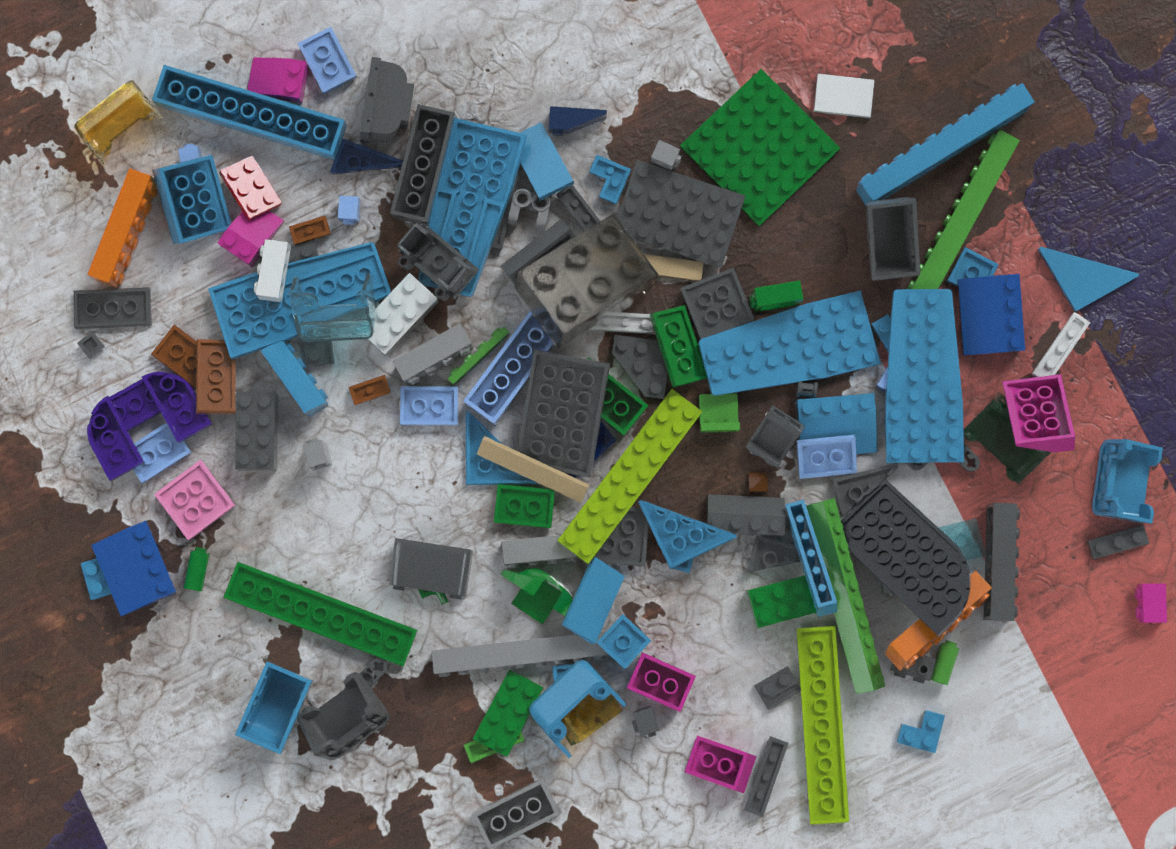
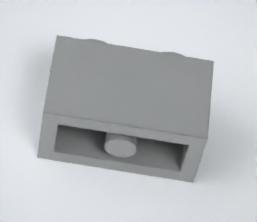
[650,140,682,171]
[303,438,333,470]

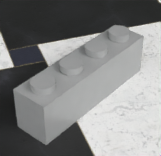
[502,535,578,568]

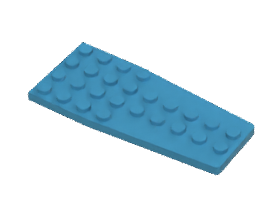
[418,118,528,297]
[208,242,391,360]
[885,289,964,463]
[698,291,881,396]

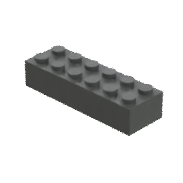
[390,104,456,226]
[983,503,1020,621]

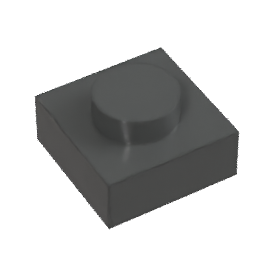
[77,331,105,359]

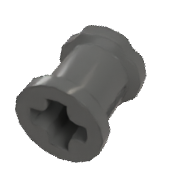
[796,381,818,398]

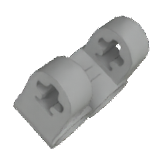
[507,189,551,232]

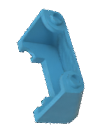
[1092,439,1163,524]

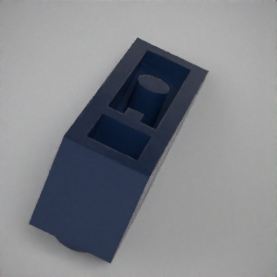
[549,106,607,136]

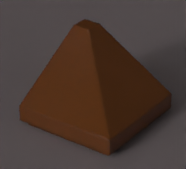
[748,472,768,492]

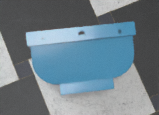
[235,661,313,754]

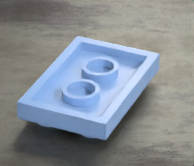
[297,27,357,94]
[400,386,458,425]
[133,423,192,484]
[797,435,857,479]

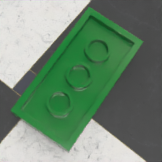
[649,305,707,388]
[473,670,544,757]

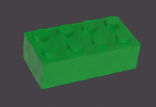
[587,357,648,437]
[746,575,817,628]

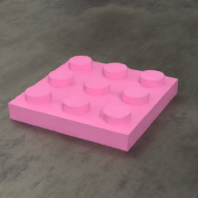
[154,459,236,541]

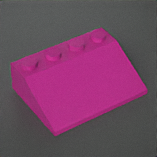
[1003,374,1075,453]

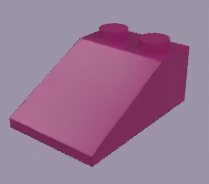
[247,57,309,104]
[217,211,284,268]
[685,735,757,793]

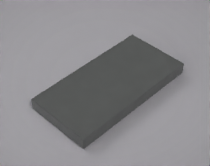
[74,287,152,329]

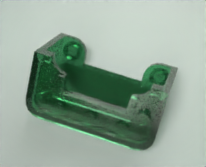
[963,392,1051,484]

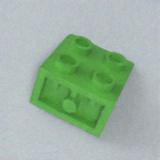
[699,394,740,433]

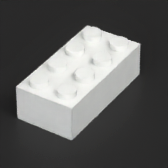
[357,273,439,357]

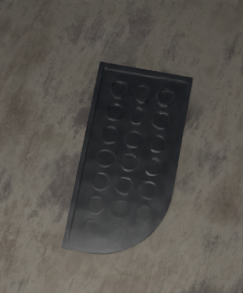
[841,479,971,637]

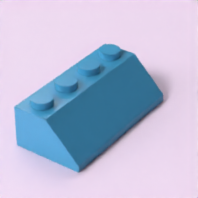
[261,341,328,417]

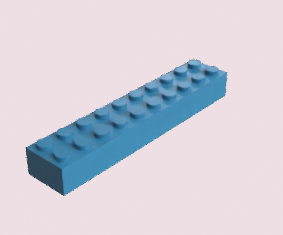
[152,65,347,160]
[856,83,1035,205]

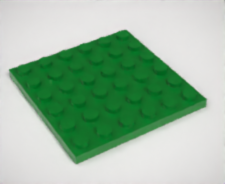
[680,69,840,227]

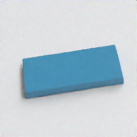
[520,122,574,201]
[562,557,625,644]

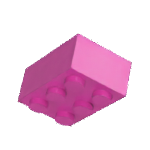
[626,652,696,712]

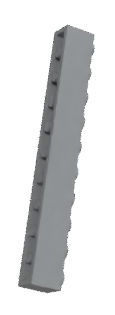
[432,631,609,677]

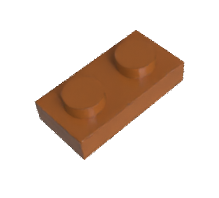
[289,216,331,245]
[349,375,391,406]

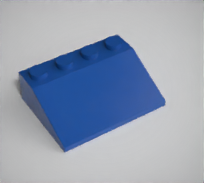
[957,274,1025,355]
[91,521,176,616]

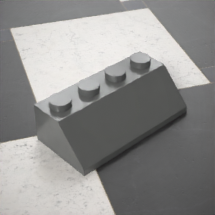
[501,220,587,301]
[706,494,786,537]

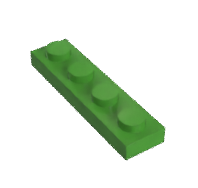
[448,327,510,386]

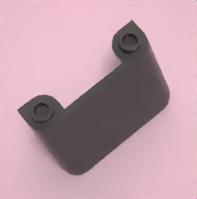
[389,538,473,600]
[297,672,391,760]

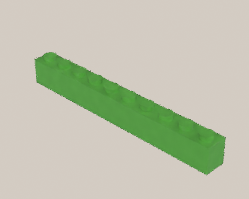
[907,130,1020,289]
[806,498,885,694]

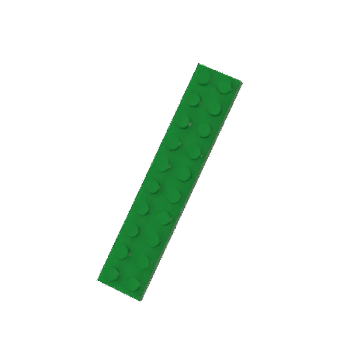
[223,562,418,667]

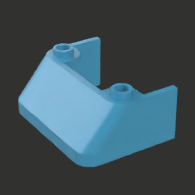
[529,660,627,758]

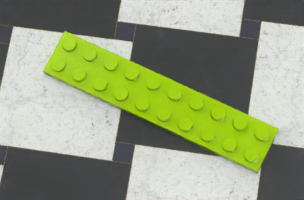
[557,389,703,564]
[796,626,849,825]

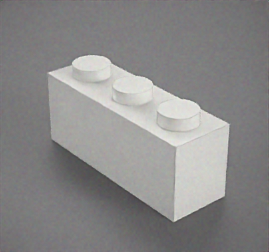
[254,239,291,302]

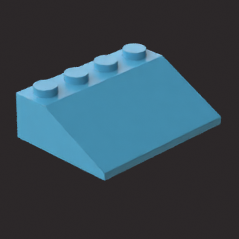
[152,155,231,244]
[795,393,877,454]

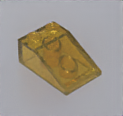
[561,694,623,746]

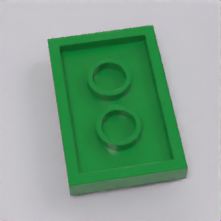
[494,484,555,528]

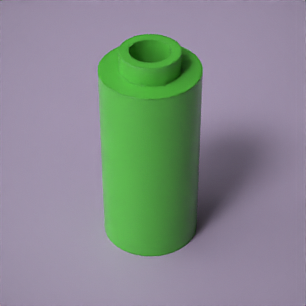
[931,640,959,686]

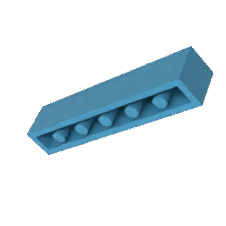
[785,500,837,617]

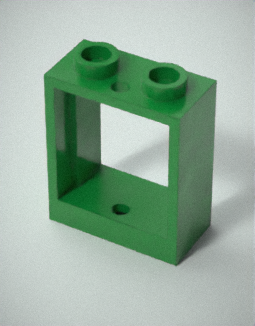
[749,280,803,312]

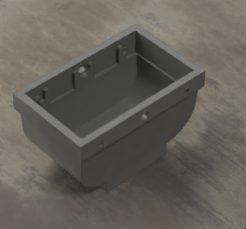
[359,57,414,143]
[866,197,920,281]

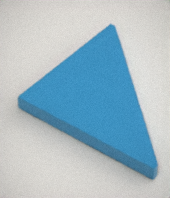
[1037,247,1139,312]
[466,411,539,485]
[638,500,737,569]

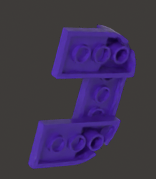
[87,372,213,482]

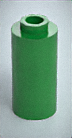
[183,547,210,592]

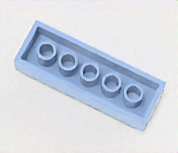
[463,309,563,426]

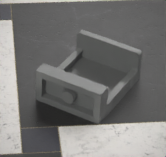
[746,405,805,468]

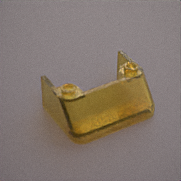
[74,80,163,164]

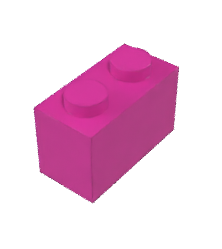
[1135,583,1167,623]

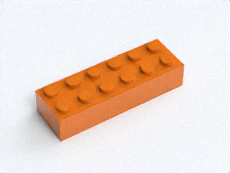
[87,168,158,289]
[885,571,992,671]

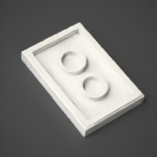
[814,74,874,118]

